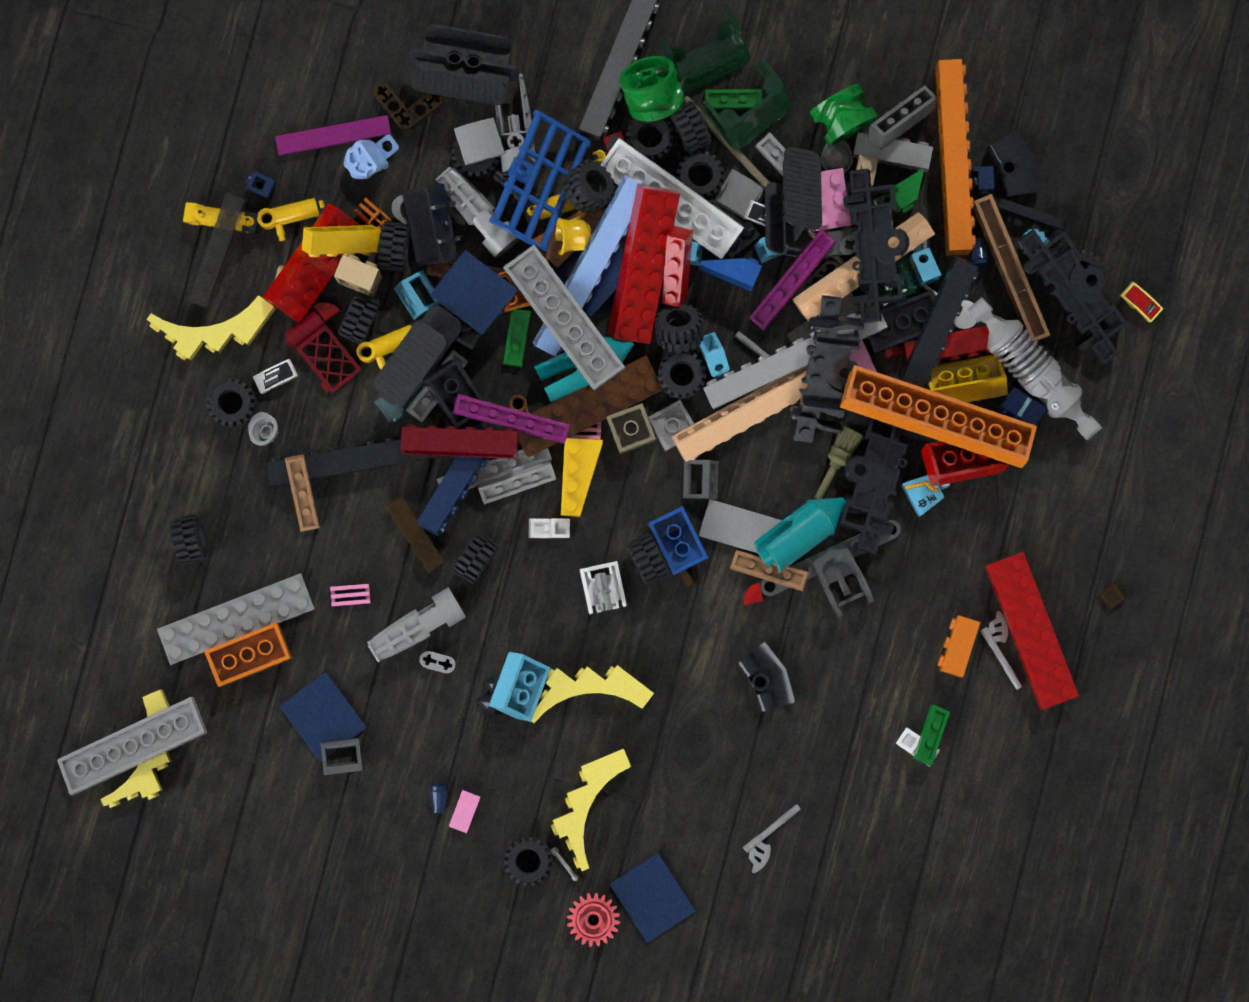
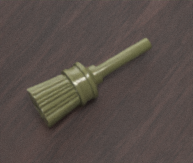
[814,426,864,499]

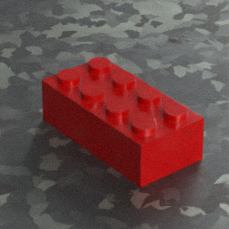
[921,441,1009,487]

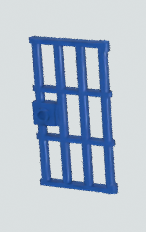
[489,110,592,253]

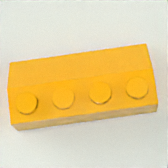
[927,355,1008,402]

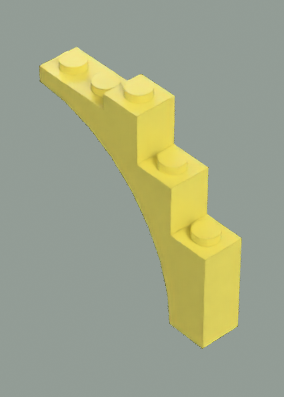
[147,295,276,361]
[531,665,654,723]
[101,690,171,808]
[551,749,631,871]

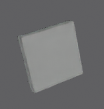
[648,399,694,452]

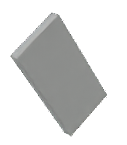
[699,499,782,554]

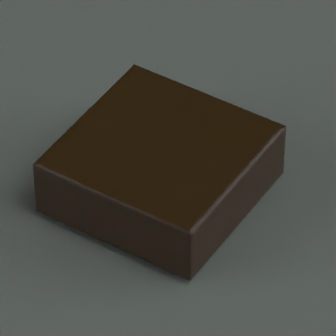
[679,569,694,588]
[1099,583,1126,610]

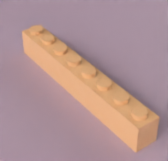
[792,212,935,321]
[672,366,808,462]

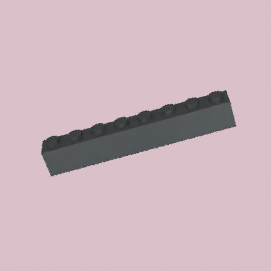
[579,0,660,140]

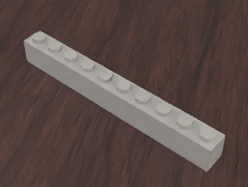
[703,313,888,409]

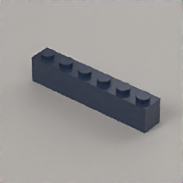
[417,424,489,537]

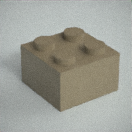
[606,403,656,454]

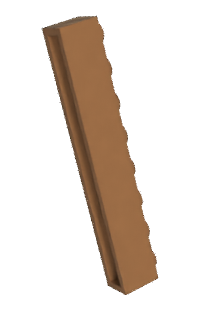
[973,194,1050,342]

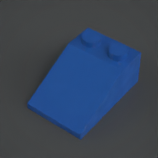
[699,257,762,291]
[647,506,708,575]

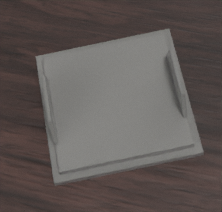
[714,169,765,221]

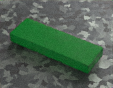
[705,89,762,110]
[503,309,531,368]
[913,704,950,766]

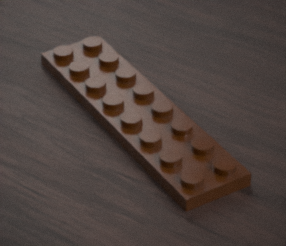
[518,355,663,458]

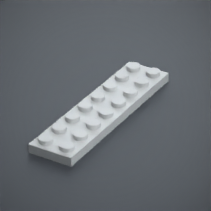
[601,138,744,259]

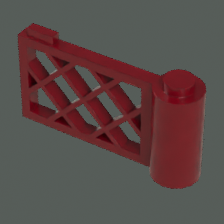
[284,310,362,394]

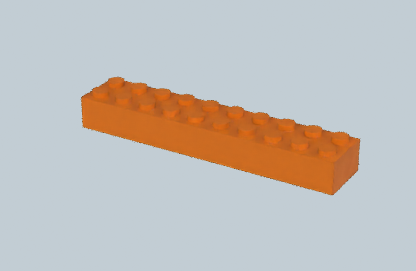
[935,59,976,256]
[840,365,1037,468]

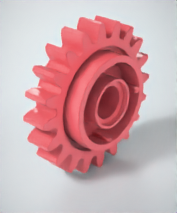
[567,893,620,947]

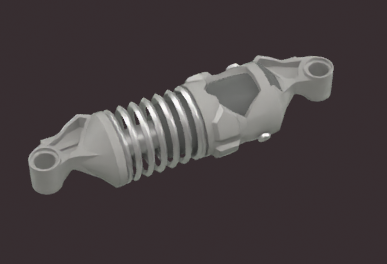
[967,297,1102,441]

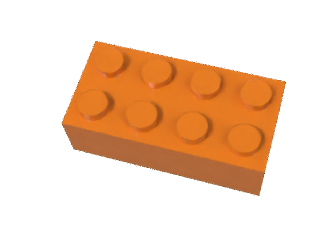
[204,622,292,687]

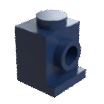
[972,166,994,195]
[245,171,277,200]

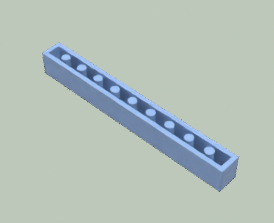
[532,175,643,356]

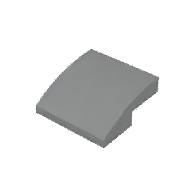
[454,118,505,165]

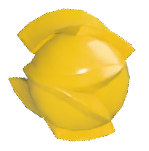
[555,216,592,255]

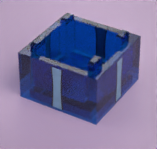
[998,387,1047,426]

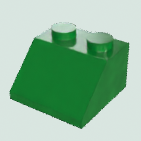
[886,170,923,214]

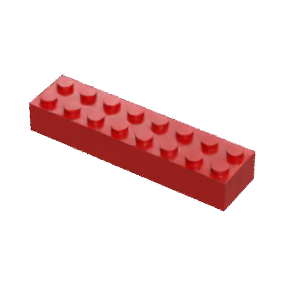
[607,184,680,344]
[985,552,1079,710]

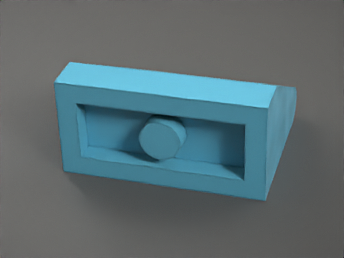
[394,270,441,320]

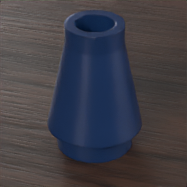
[971,238,990,267]
[429,784,448,813]

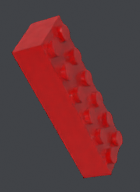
[263,203,360,323]

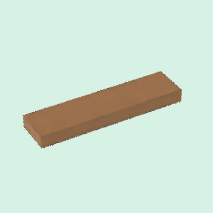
[285,454,320,532]
[730,550,809,591]

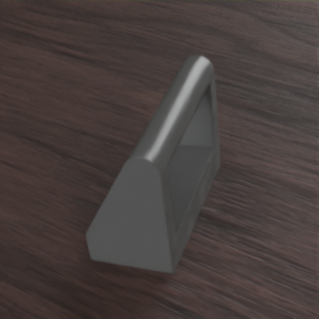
[683,460,719,500]
[320,738,363,775]

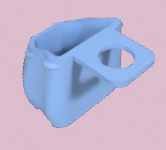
[344,134,399,179]

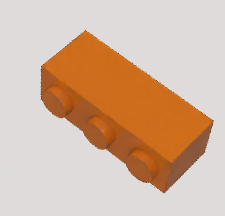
[937,615,980,678]

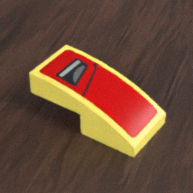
[1120,282,1163,323]

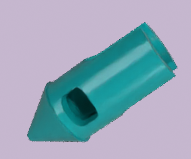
[534,337,634,403]
[754,498,845,573]

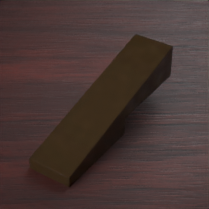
[386,496,444,573]

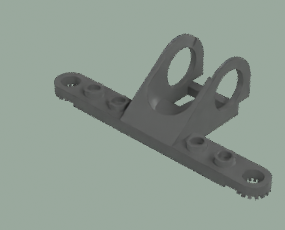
[760,520,901,618]

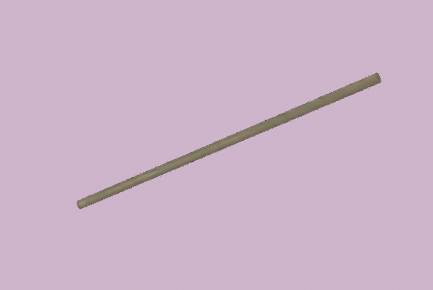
[683,96,882,305]

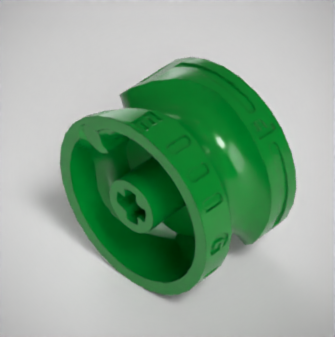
[619,56,685,122]
[810,84,878,146]

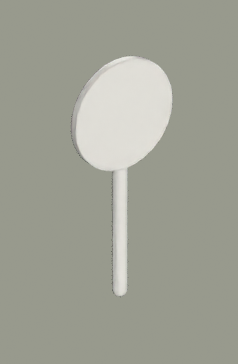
[923,285,977,329]

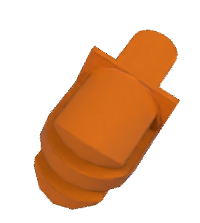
[353,198,392,229]

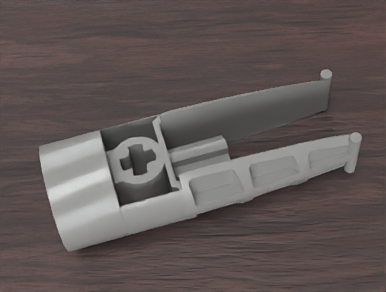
[495,73,535,176]
[435,166,519,258]
[367,587,466,662]

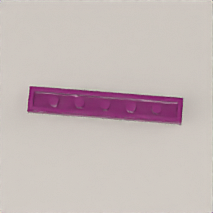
[275,115,391,156]
[749,229,837,330]
[453,394,570,444]

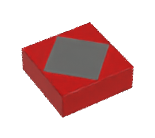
[603,131,625,152]

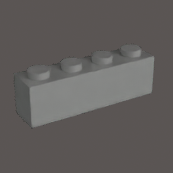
[853,130,933,172]

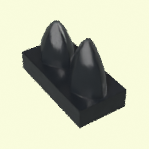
[726,220,761,259]
[476,675,503,716]

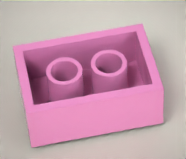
[808,168,851,232]

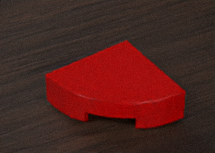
[314,303,340,322]
[884,345,904,359]
[744,582,763,605]

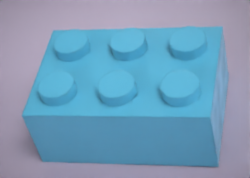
[489,652,550,722]

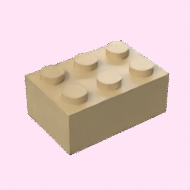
[334,254,382,298]

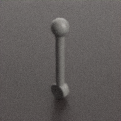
[551,847,579,881]

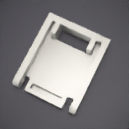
[580,561,627,614]

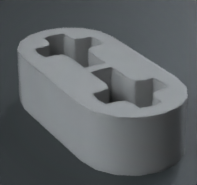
[420,651,456,673]

